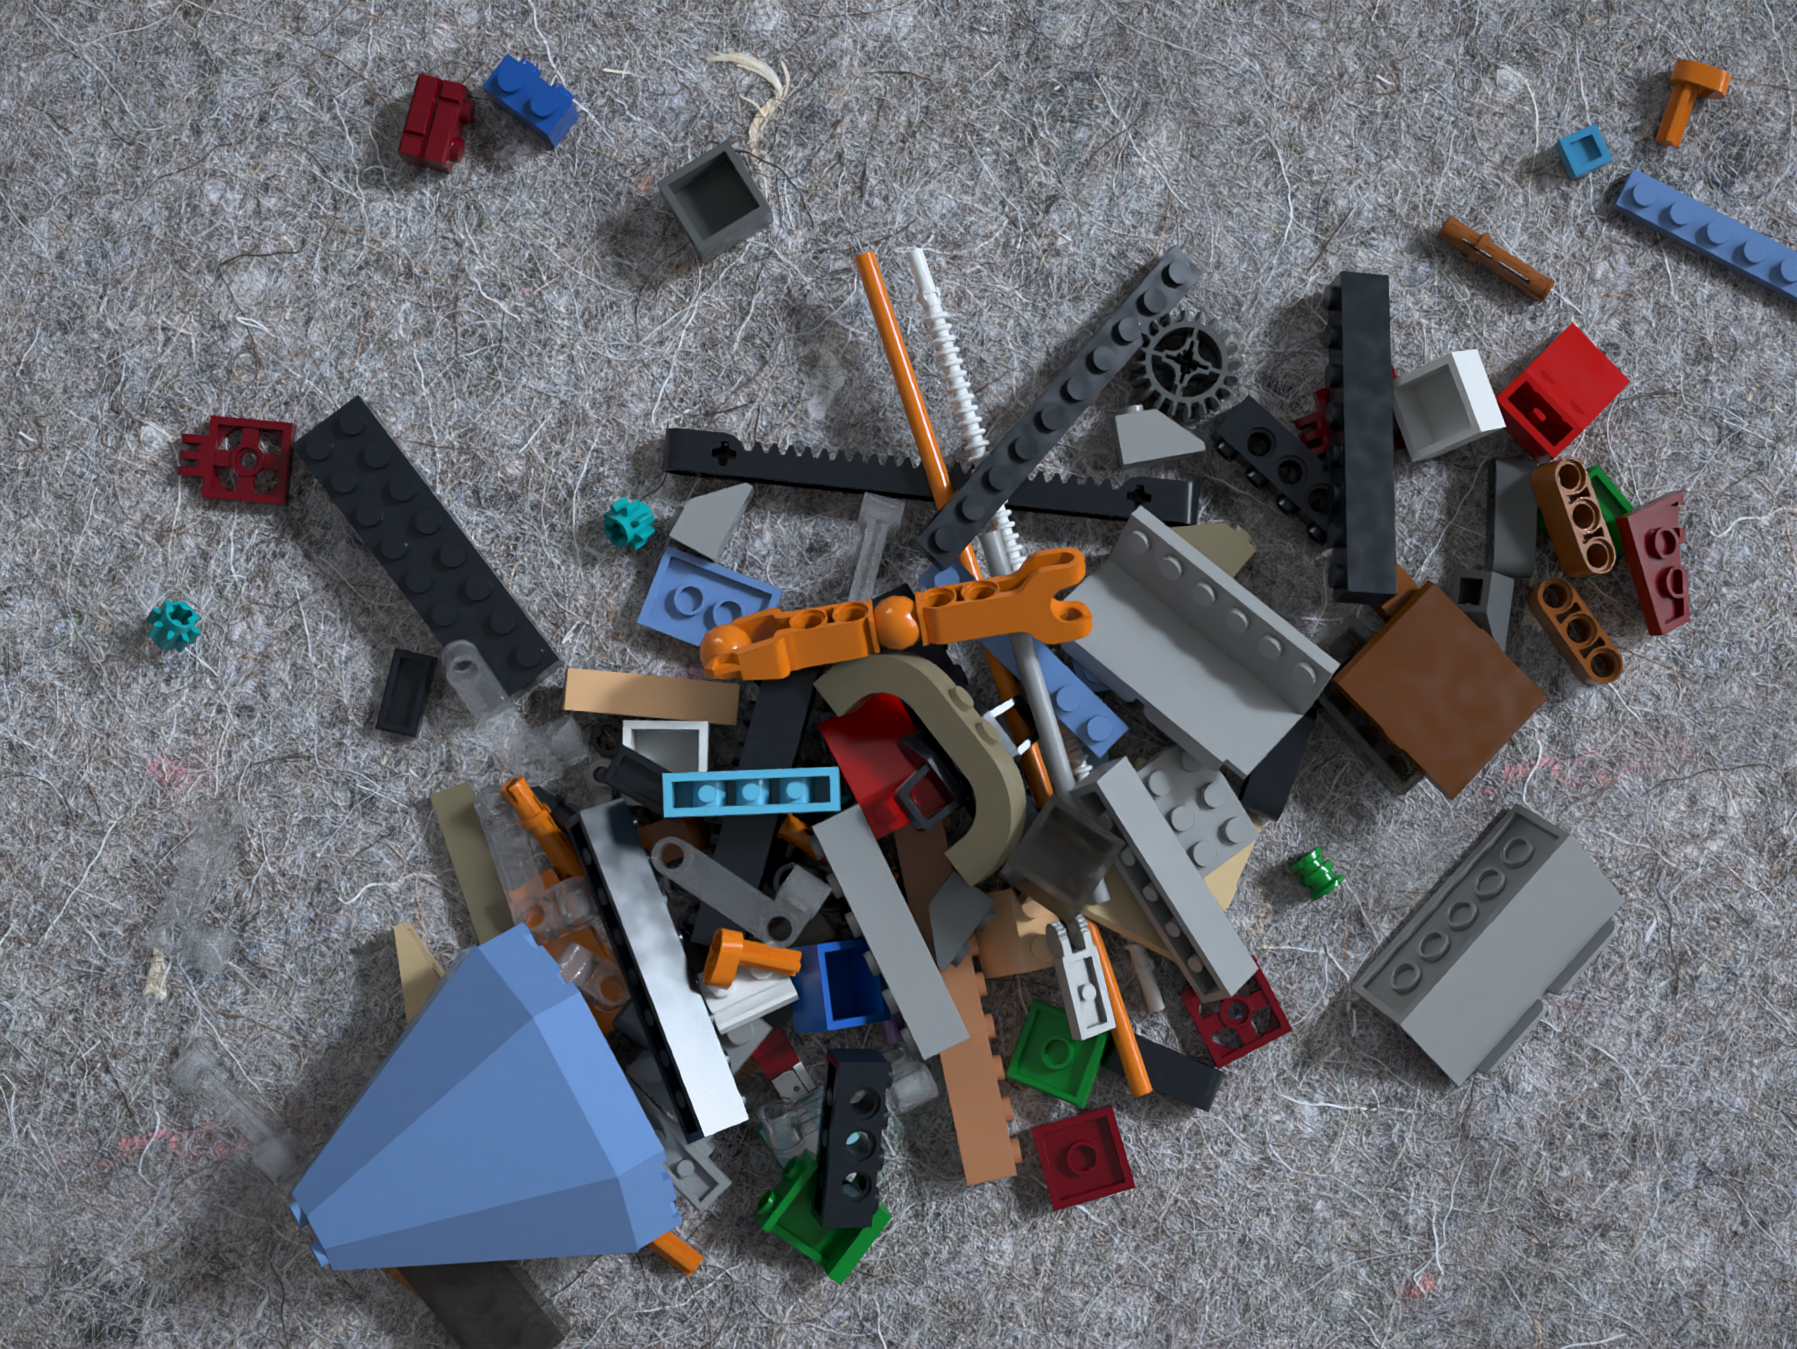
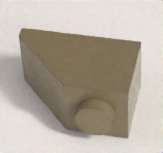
[1170,523,1257,578]

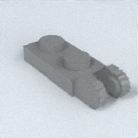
[1045,913,1116,1040]

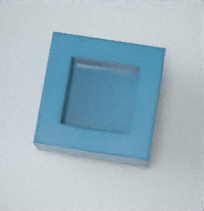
[1555,123,1613,181]

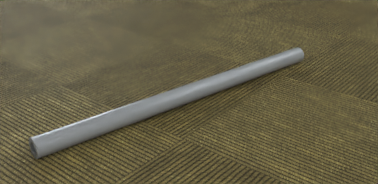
[979,530,1110,905]

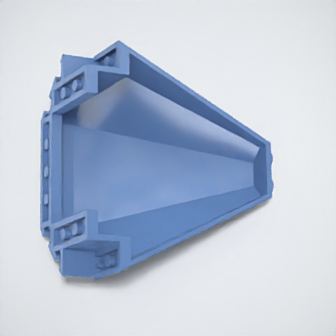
[288,922,683,1271]

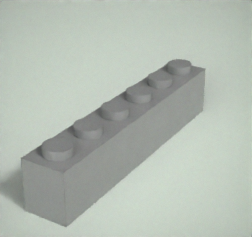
[1069,756,1259,1004]
[807,803,971,1060]

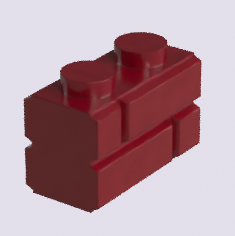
[397,74,476,174]

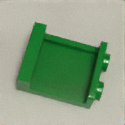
[754,1148,892,1285]

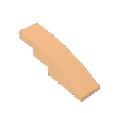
[562,668,740,726]

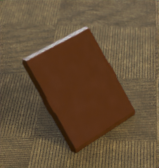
[1332,580,1547,800]

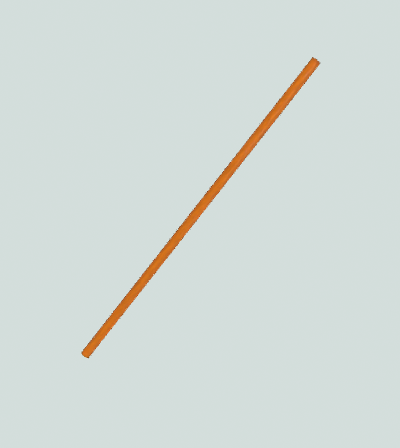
[854,251,1153,1097]

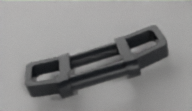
[893,695,1040,832]

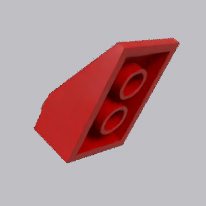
[817,692,946,840]

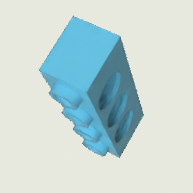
[662,767,841,818]

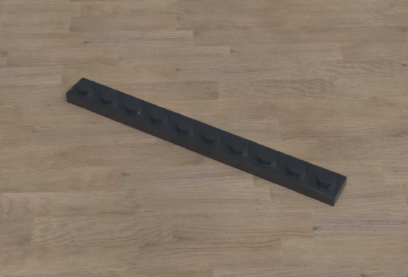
[911,245,1203,572]

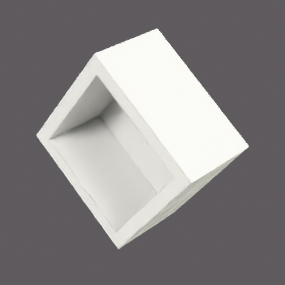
[1392,349,1506,462]
[622,720,712,806]

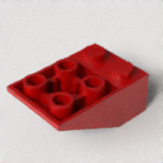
[1495,322,1630,465]

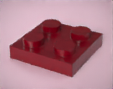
[1030,1104,1136,1211]

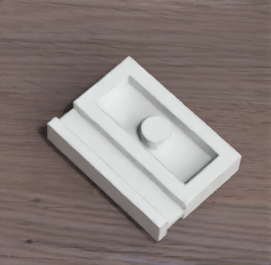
[698,940,799,1035]

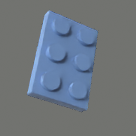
[636,546,784,647]

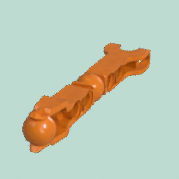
[699,547,1093,680]

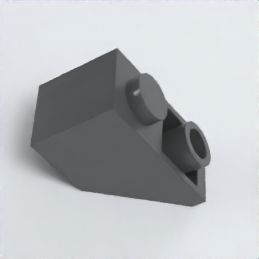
[1450,569,1515,653]
[928,870,996,971]

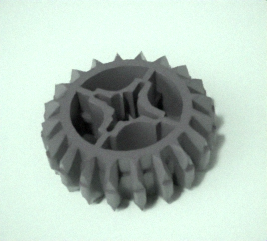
[1128,310,1241,422]

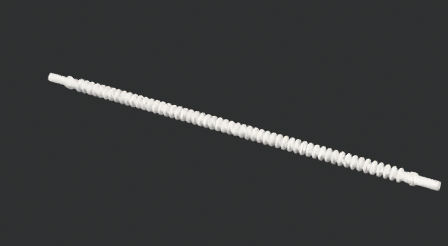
[906,248,1165,1013]

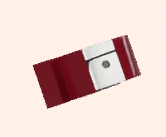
[752,1025,819,1109]

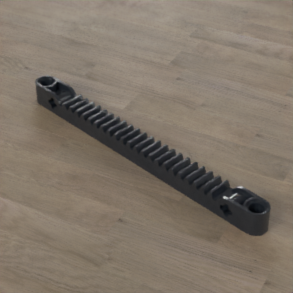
[661,428,1201,527]

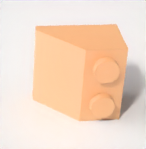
[974,887,1059,979]

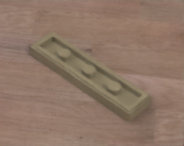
[429,781,519,945]

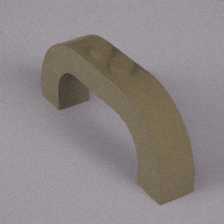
[813,650,1026,887]

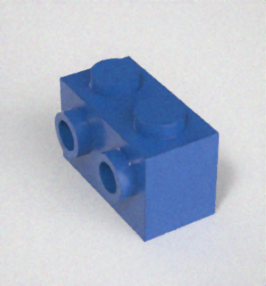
[483,54,579,149]

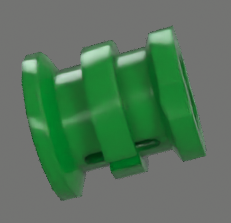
[1289,846,1345,902]

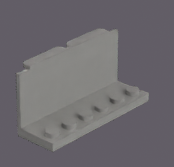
[1060,505,1340,779]
[1350,803,1625,1087]

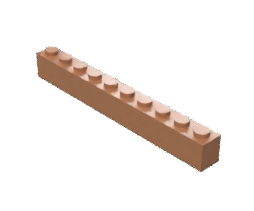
[893,808,1023,1186]

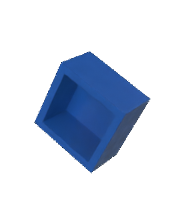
[787,938,891,1034]

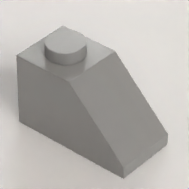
[1111,405,1206,471]
[667,483,755,564]

